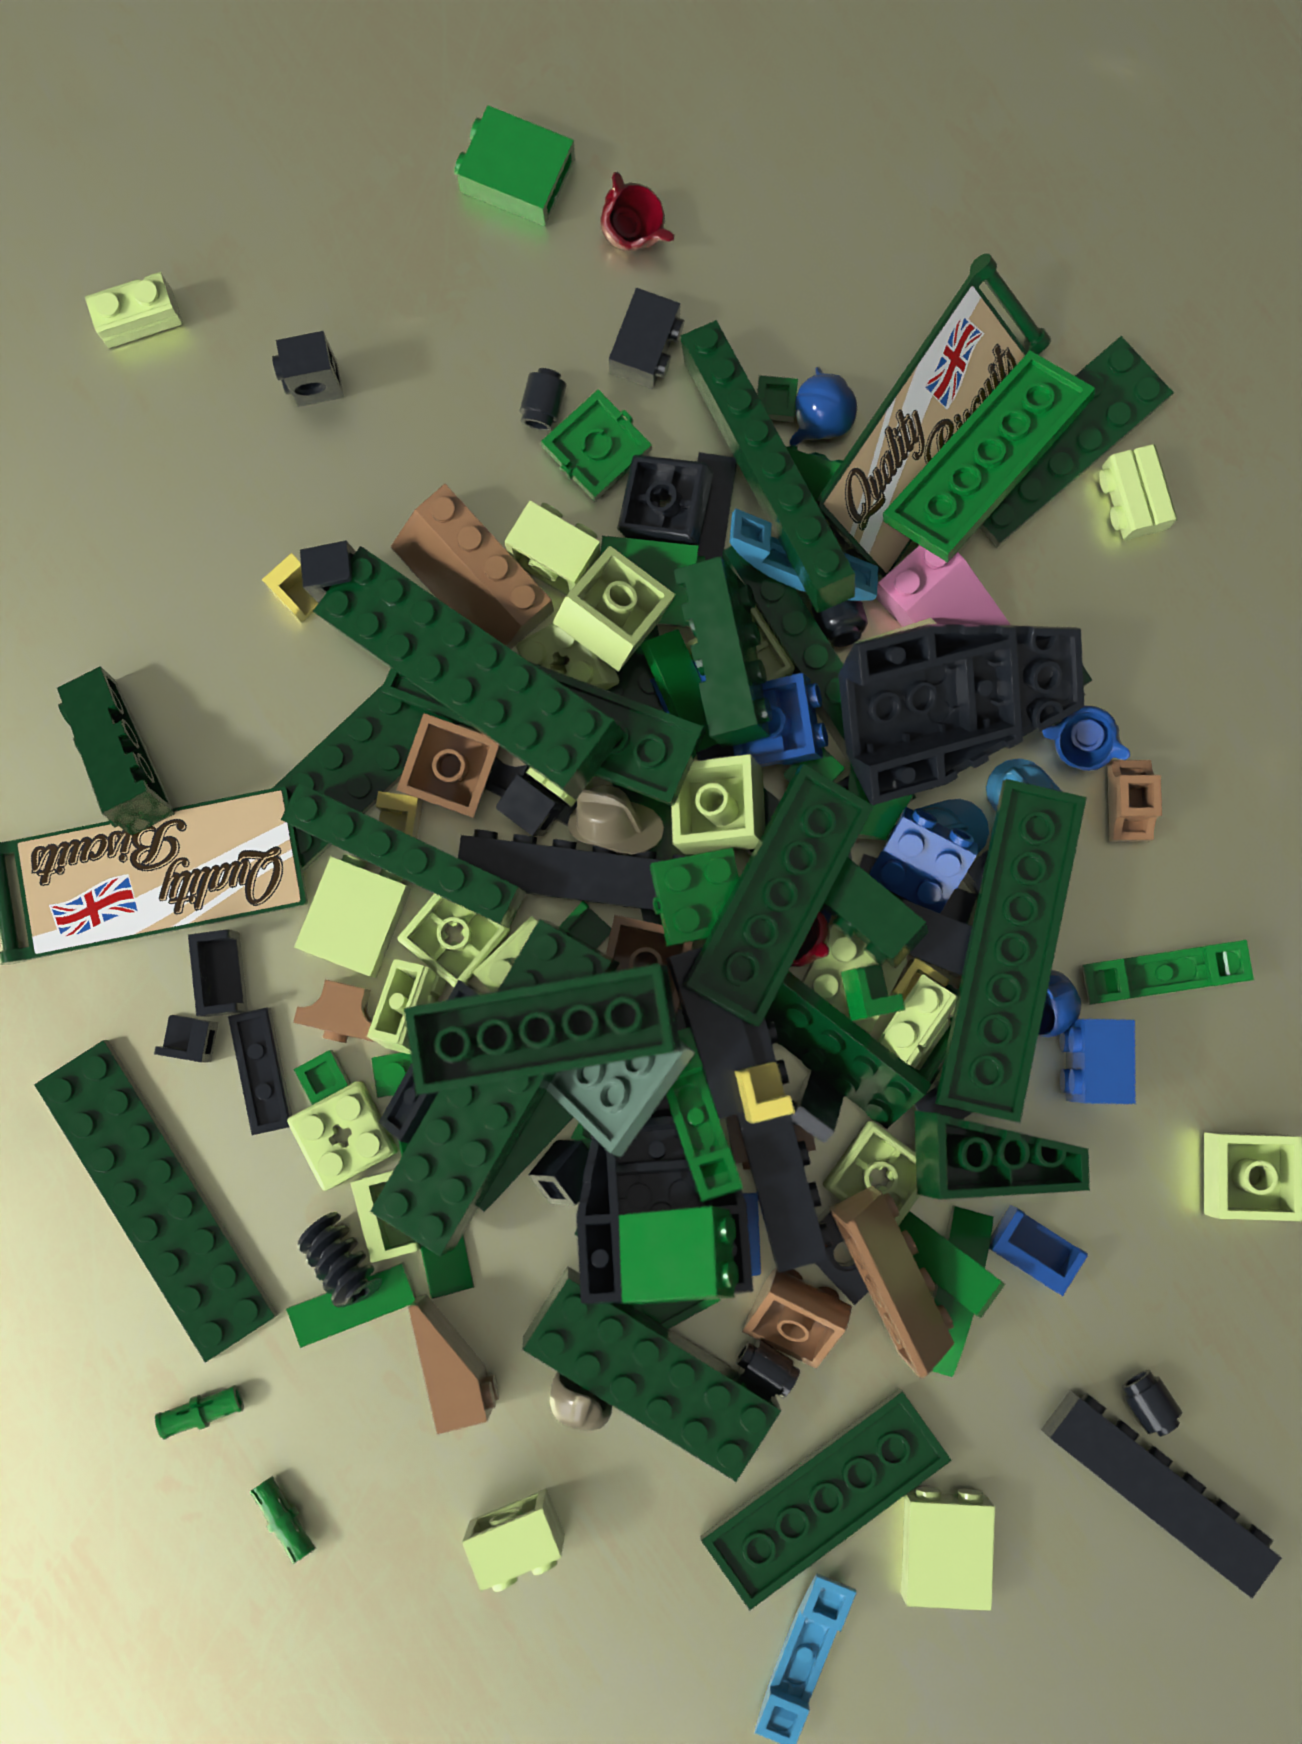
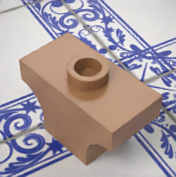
[1107,760,1162,842]
[293,980,375,1043]

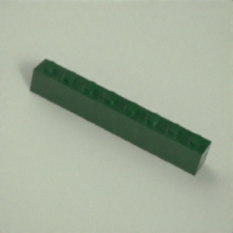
[680,320,855,613]

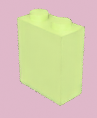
[294,854,411,978]
[901,1487,995,1611]

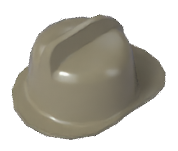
[568,785,664,854]

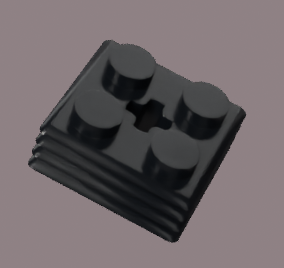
[617,455,713,546]

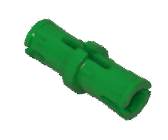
[155,1385,244,1440]
[249,1476,316,1564]

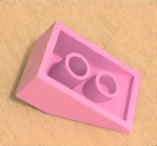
[876,545,1011,627]

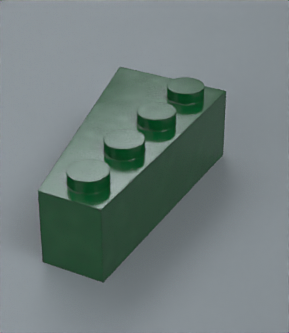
[674,556,773,748]
[57,666,175,836]
[915,1111,1090,1200]

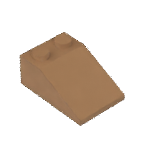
[408,1294,499,1434]

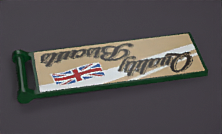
[816,253,1051,578]
[0,786,308,965]

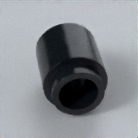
[519,368,567,431]
[736,1339,800,1399]
[1122,1370,1182,1437]

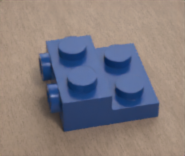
[733,673,829,767]
[868,806,979,913]

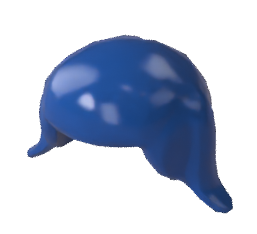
[789,367,857,446]
[1042,705,1130,771]
[1038,970,1082,1038]

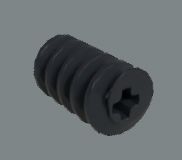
[298,1212,382,1307]

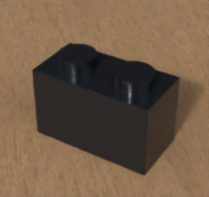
[609,287,685,389]

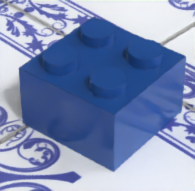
[1059,1019,1136,1104]

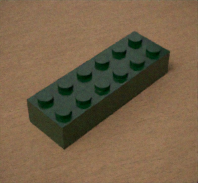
[404,964,681,1095]
[522,1266,781,1482]

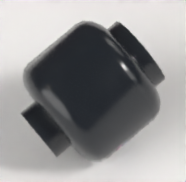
[811,600,868,647]

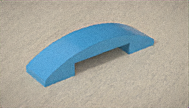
[729,508,878,601]
[755,1574,857,1744]

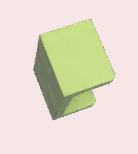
[350,1169,421,1263]

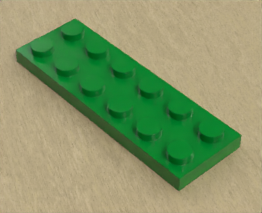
[883,350,1095,563]

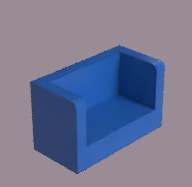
[989,1205,1088,1296]

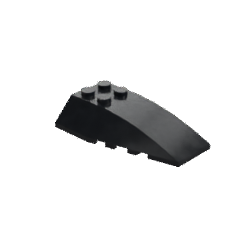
[838,624,1084,805]
[576,1094,754,1304]

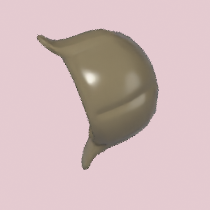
[550,1372,612,1431]

